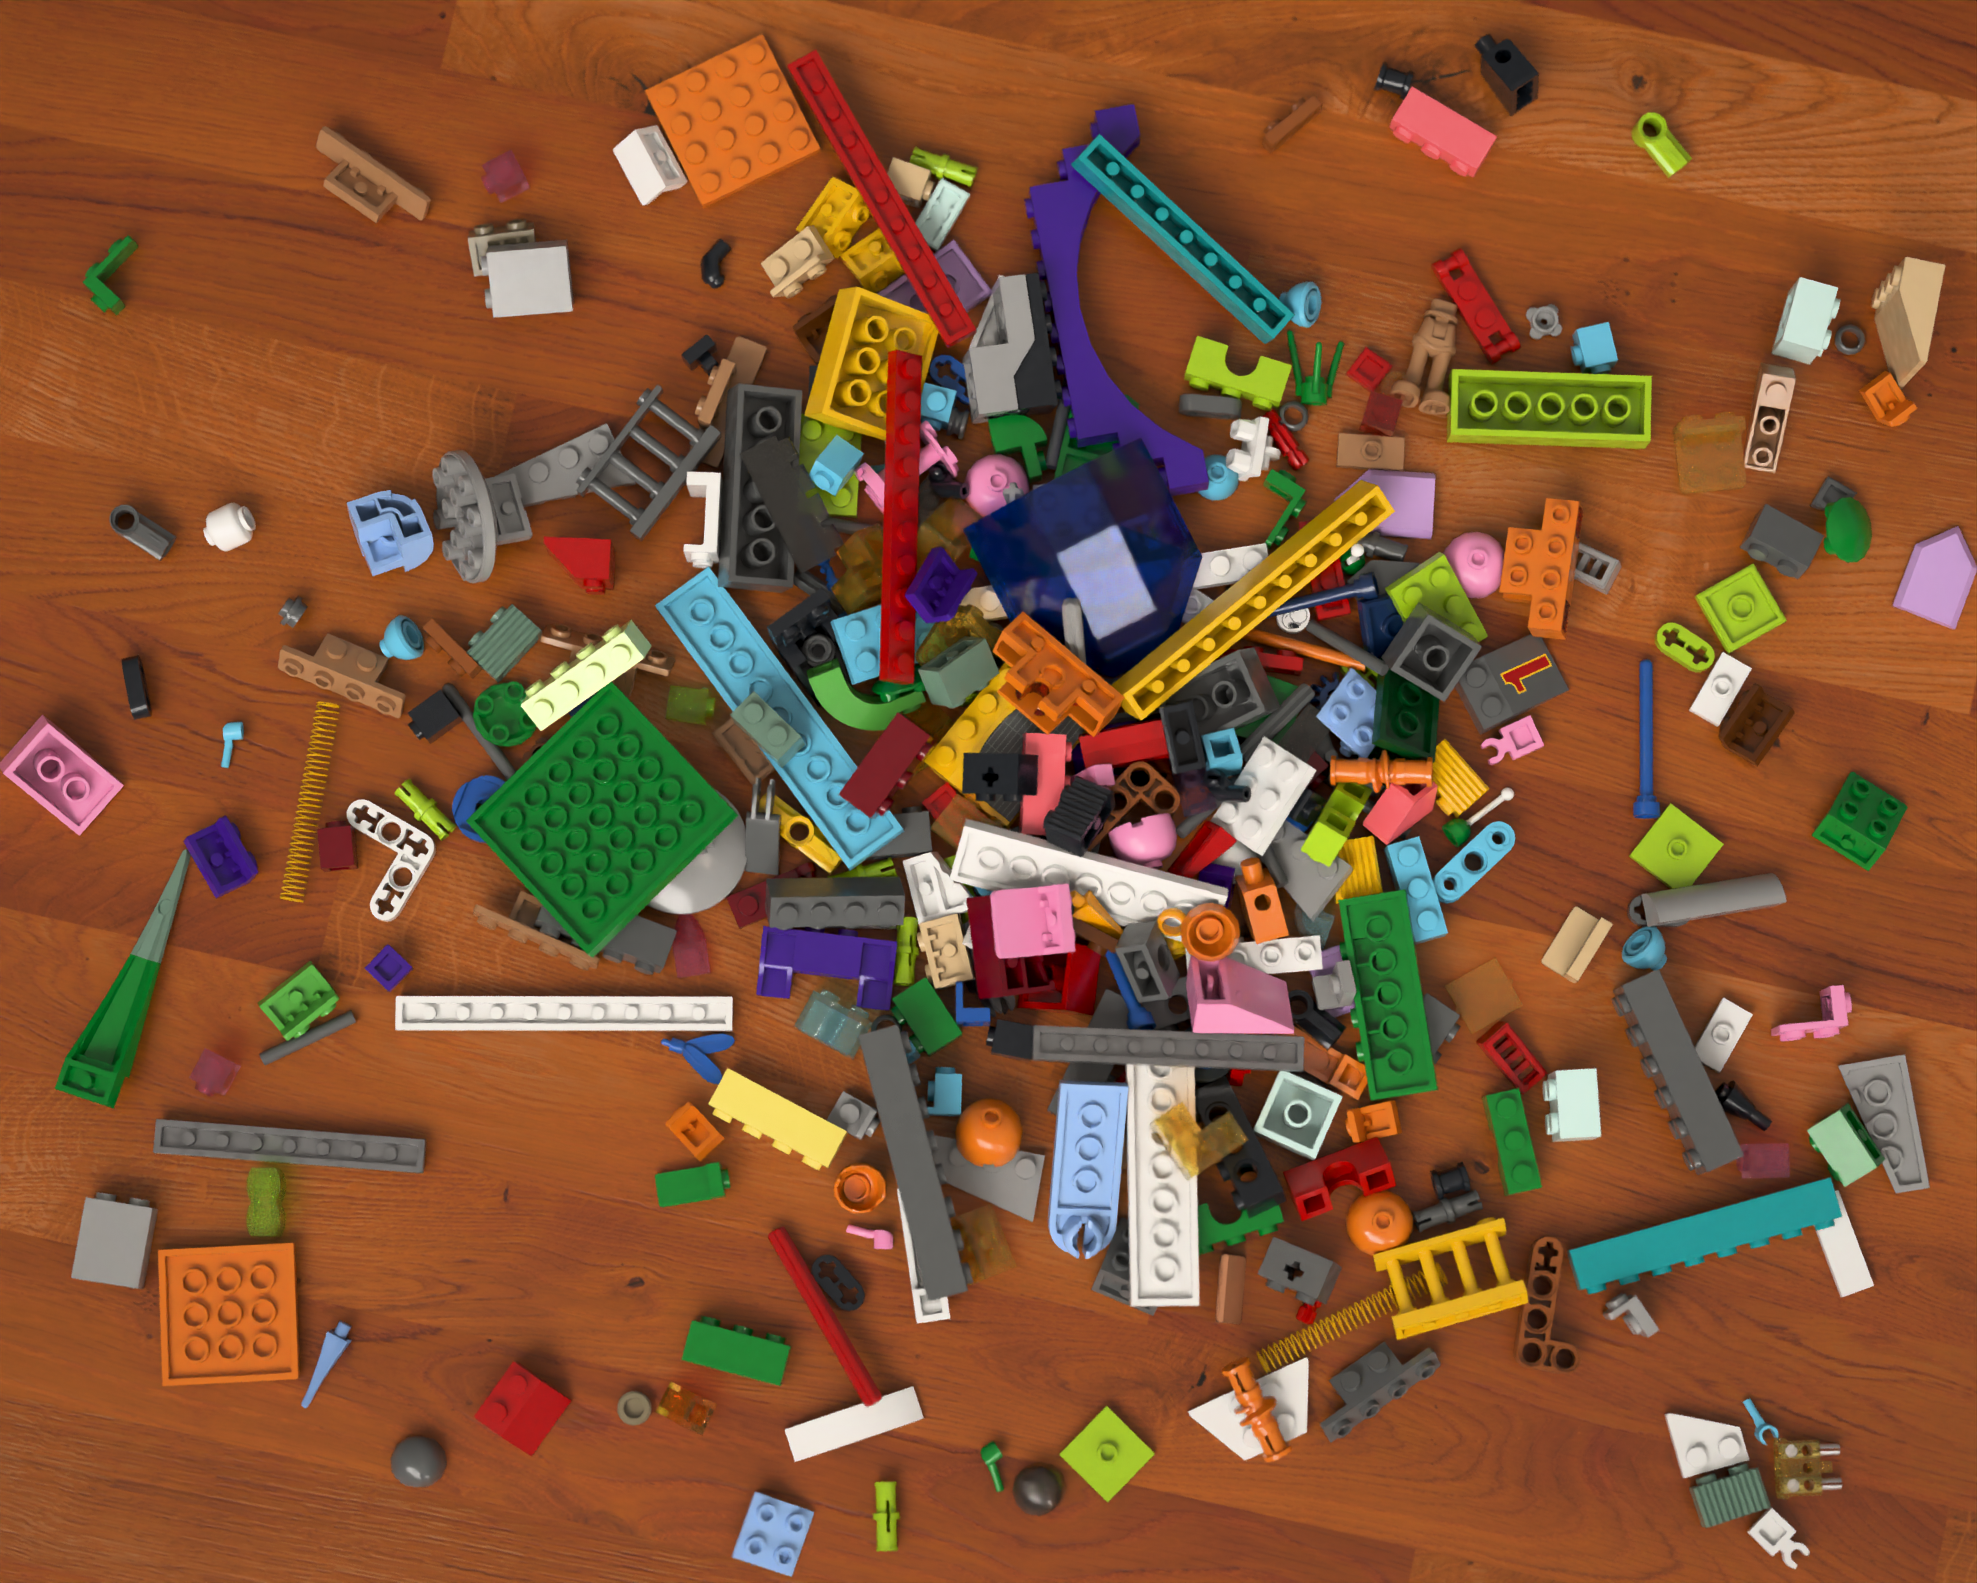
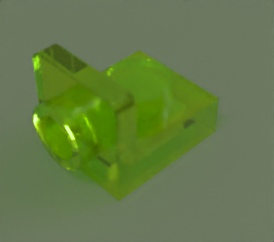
[665,685,715,725]

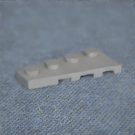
[494,423,636,508]
[1256,820,1353,922]
[1838,1055,1930,1193]
[932,1135,1045,1222]

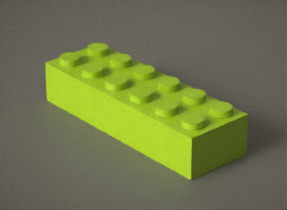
[1447,369,1652,449]

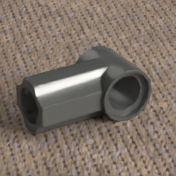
[109,505,177,561]

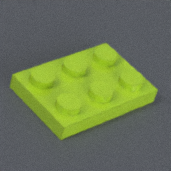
[797,414,862,518]
[1385,552,1488,642]

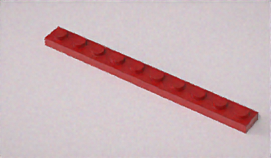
[787,49,977,348]
[879,350,922,685]

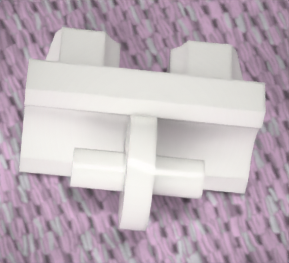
[1226,416,1281,482]

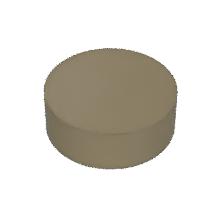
[617,1391,652,1425]

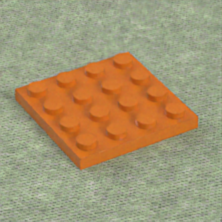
[645,34,821,208]
[158,1243,300,1386]

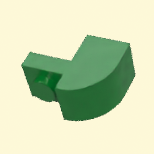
[988,415,1047,484]

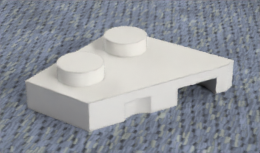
[903,851,973,924]
[1664,1413,1749,1478]

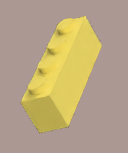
[709,1068,847,1171]

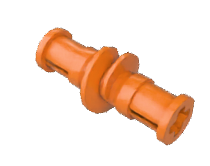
[1330,750,1433,793]
[1221,1357,1292,1462]

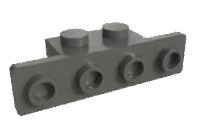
[1320,1342,1441,1442]

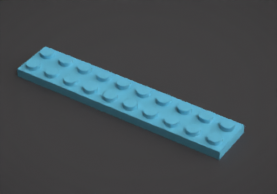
[655,567,904,870]

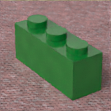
[681,1315,792,1386]

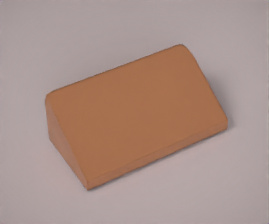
[1215,1254,1246,1324]

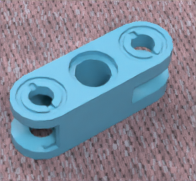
[1432,821,1516,904]

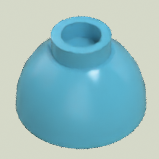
[1279,282,1321,328]
[1199,455,1239,501]
[379,615,424,660]
[1622,926,1667,971]

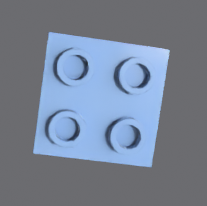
[1316,668,1376,758]
[731,1492,814,1577]

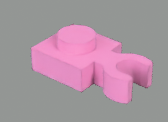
[1480,716,1544,765]

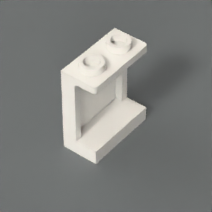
[683,471,723,568]

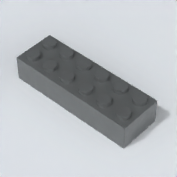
[718,383,802,593]
[1611,969,1744,1175]

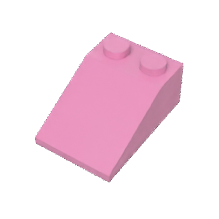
[0,715,124,836]

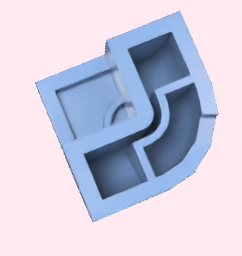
[347,490,434,576]

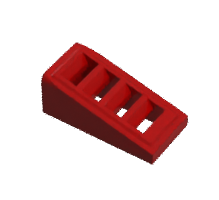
[1167,820,1237,879]
[1476,1021,1548,1095]

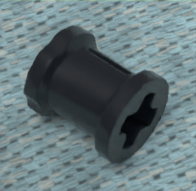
[1374,62,1414,100]
[1430,1162,1471,1200]

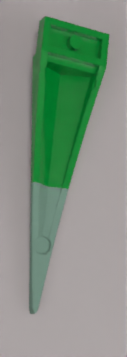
[55,849,191,1109]

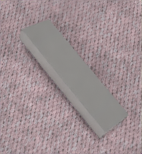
[1641,873,1787,927]

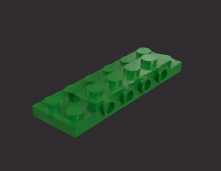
[1338,889,1439,1101]

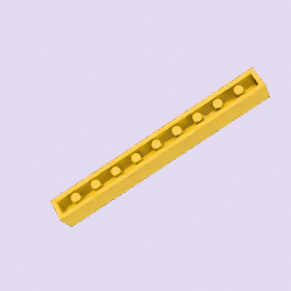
[1111,480,1395,721]

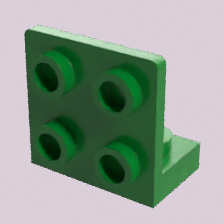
[1811,772,1907,871]

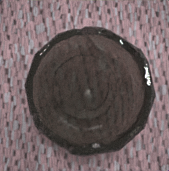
[1012,1462,1067,1516]

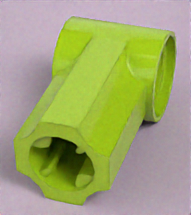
[1631,112,1692,178]

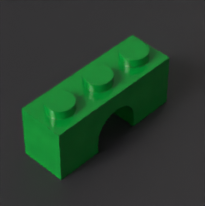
[1482,1088,1542,1196]
[1197,1203,1284,1256]

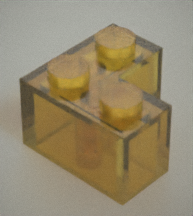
[917,498,985,573]
[831,523,883,615]
[1149,1102,1248,1181]

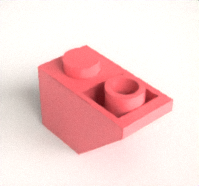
[1363,782,1438,845]

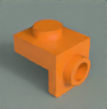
[1859,371,1917,427]
[1345,1100,1402,1143]
[665,1101,725,1161]

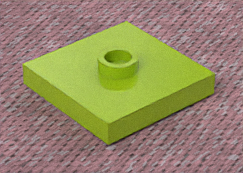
[1695,563,1787,654]
[1629,803,1724,889]
[1059,1406,1155,1503]

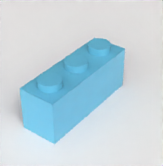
[1384,836,1448,945]

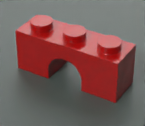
[1283,1137,1396,1221]

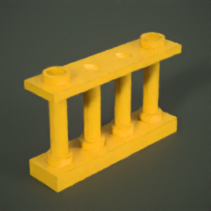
[1373,1217,1528,1340]

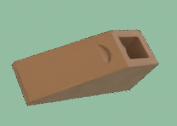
[1742,363,1796,473]

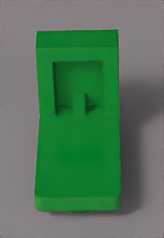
[83,235,138,316]
[1263,469,1307,550]
[655,1162,731,1207]

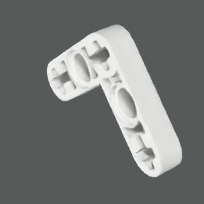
[347,799,436,922]

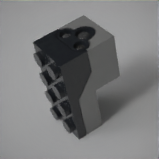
[962,273,1062,424]

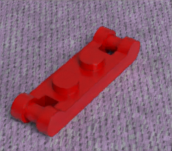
[1431,248,1521,365]

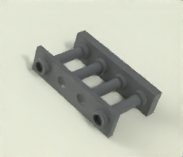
[576,385,722,542]

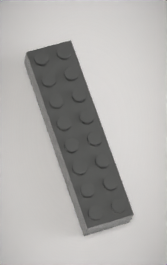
[858,1025,973,1301]

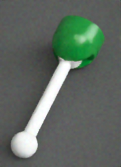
[1340,544,1366,576]
[1442,787,1514,848]

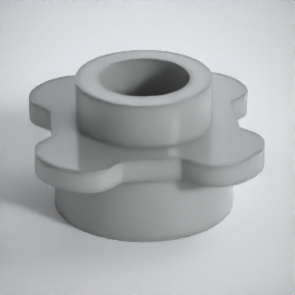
[1526,304,1562,340]

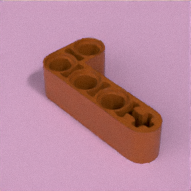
[1087,761,1180,852]
[1513,1237,1581,1374]

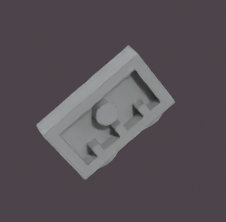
[1602,1293,1659,1337]

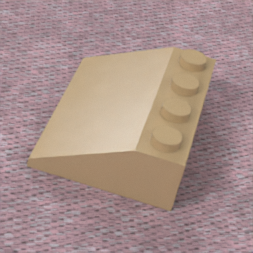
[1871,257,1945,389]

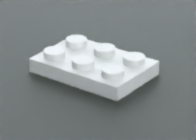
[1211,736,1316,856]

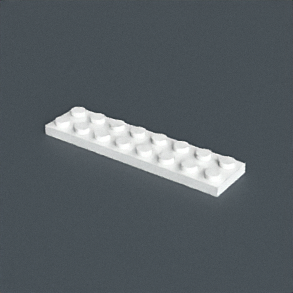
[949,819,1228,942]
[1125,1065,1199,1307]

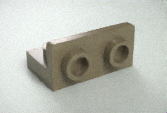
[468,219,536,277]

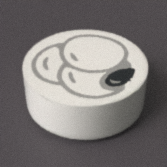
[1276,608,1310,634]

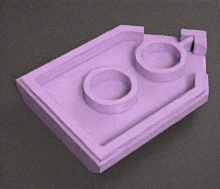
[1334,469,1435,539]
[1892,526,1977,630]

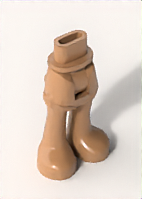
[1390,299,1458,415]

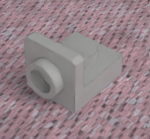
[1312,960,1357,1010]
[827,1091,881,1141]

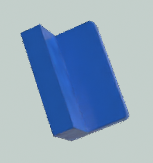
[956,981,990,1027]

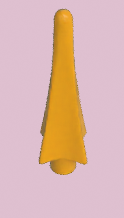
[1070,890,1124,940]

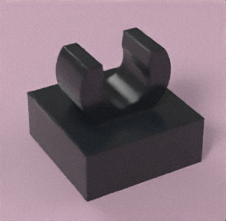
[681,334,719,376]

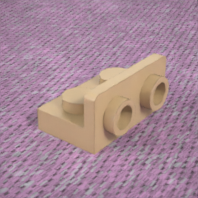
[761,225,835,298]
[917,913,976,990]

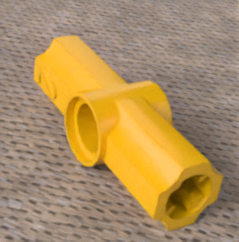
[758,793,842,875]

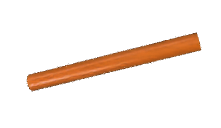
[1241,628,1367,672]

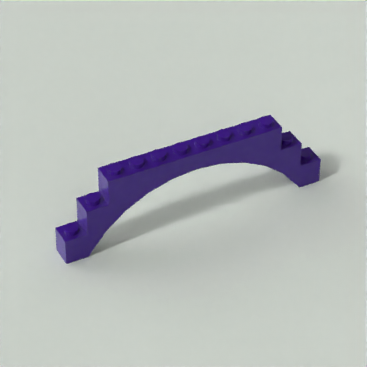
[1024,104,1209,497]

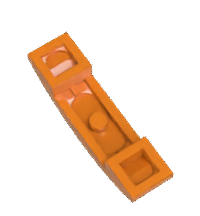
[1241,1026,1368,1100]

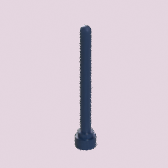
[1265,571,1380,619]

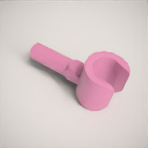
[846,1224,893,1249]

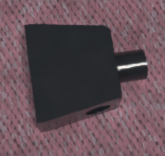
[1475,34,1539,116]

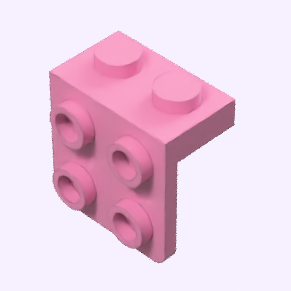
[990,884,1075,959]
[1771,985,1852,1042]

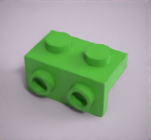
[258,961,340,1041]

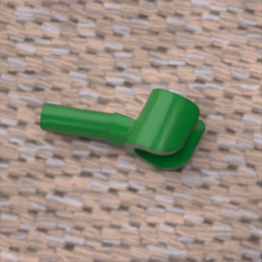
[980,1441,1004,1492]

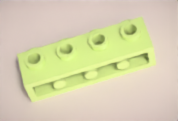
[520,620,652,731]

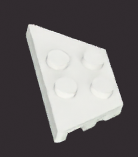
[1188,1357,1309,1461]

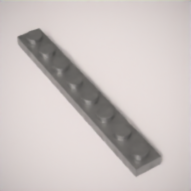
[1032,1025,1304,1072]
[153,1119,427,1174]

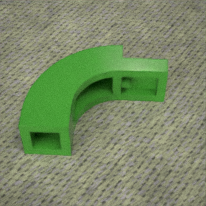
[806,658,926,731]

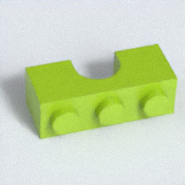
[1184,336,1292,411]
[1300,782,1373,867]

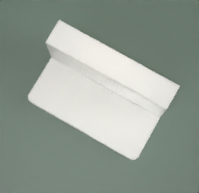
[613,125,688,205]

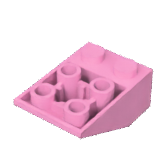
[1186,956,1294,1034]

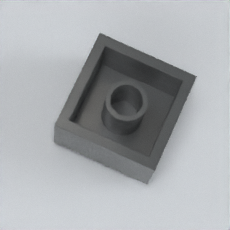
[1381,602,1482,702]

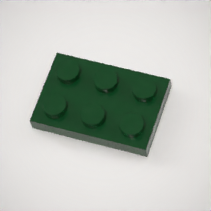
[1372,657,1440,763]

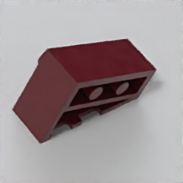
[838,712,938,819]
[966,895,1056,999]

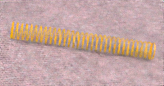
[280,701,341,902]
[1256,1262,1448,1374]

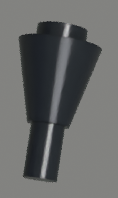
[1715,1081,1772,1131]

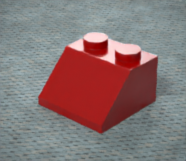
[543,536,616,595]
[1017,943,1101,1016]
[473,1361,572,1456]

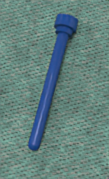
[1633,659,1660,819]
[1105,951,1156,1030]

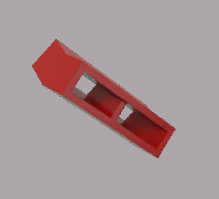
[1079,717,1169,770]

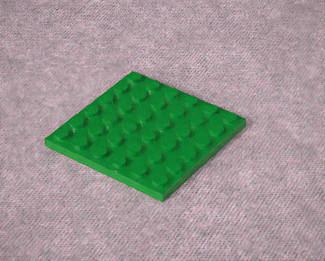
[466,681,739,958]

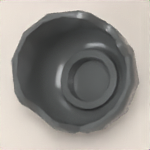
[390,1436,447,1487]

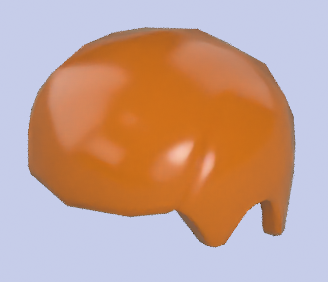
[833,1162,886,1213]

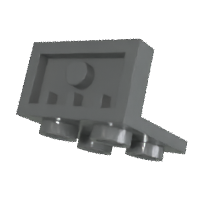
[1091,1218,1158,1316]

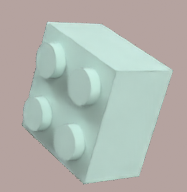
[1771,277,1841,365]
[1543,1068,1601,1142]
[1253,1071,1343,1161]

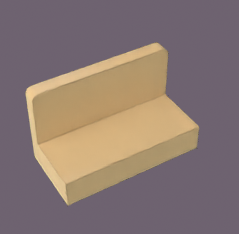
[1541,907,1613,983]

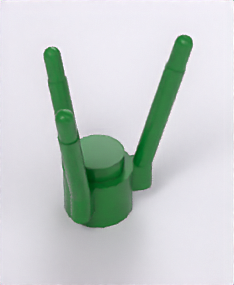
[1287,330,1344,406]

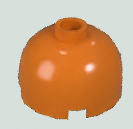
[955,1098,1023,1167]
[1346,1190,1413,1256]

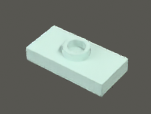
[915,178,970,252]

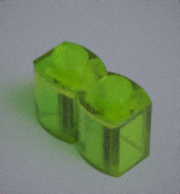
[246,1168,286,1237]

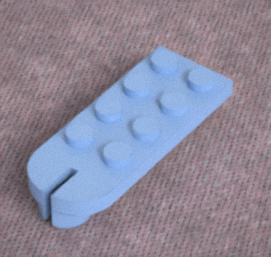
[1048,1080,1128,1259]

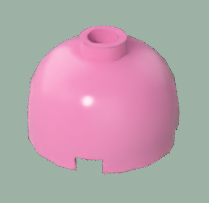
[964,454,1030,520]
[1443,532,1505,599]
[1108,813,1177,870]

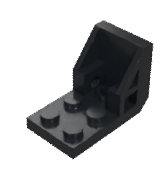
[767,588,852,708]

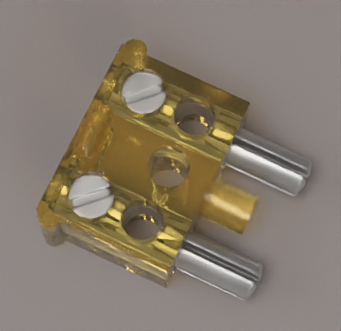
[1773,1438,1842,1500]

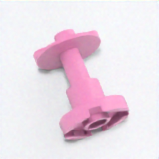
[854,421,959,515]

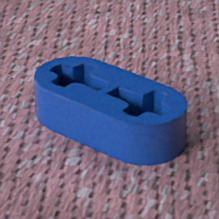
[929,355,970,406]

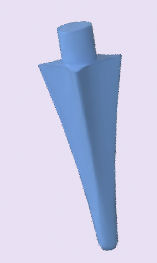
[301,1321,352,1408]

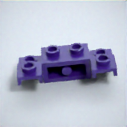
[756,926,898,1011]

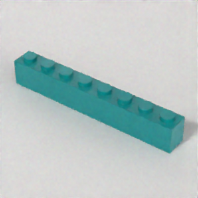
[1071,134,1295,344]
[1567,1177,1842,1295]

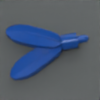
[661,1033,735,1084]

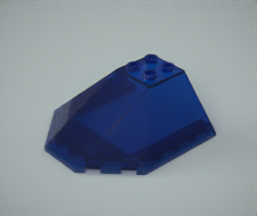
[963,438,1202,677]

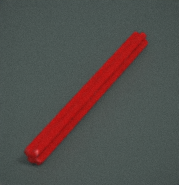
[768,1227,882,1407]

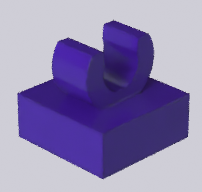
[365,944,413,992]

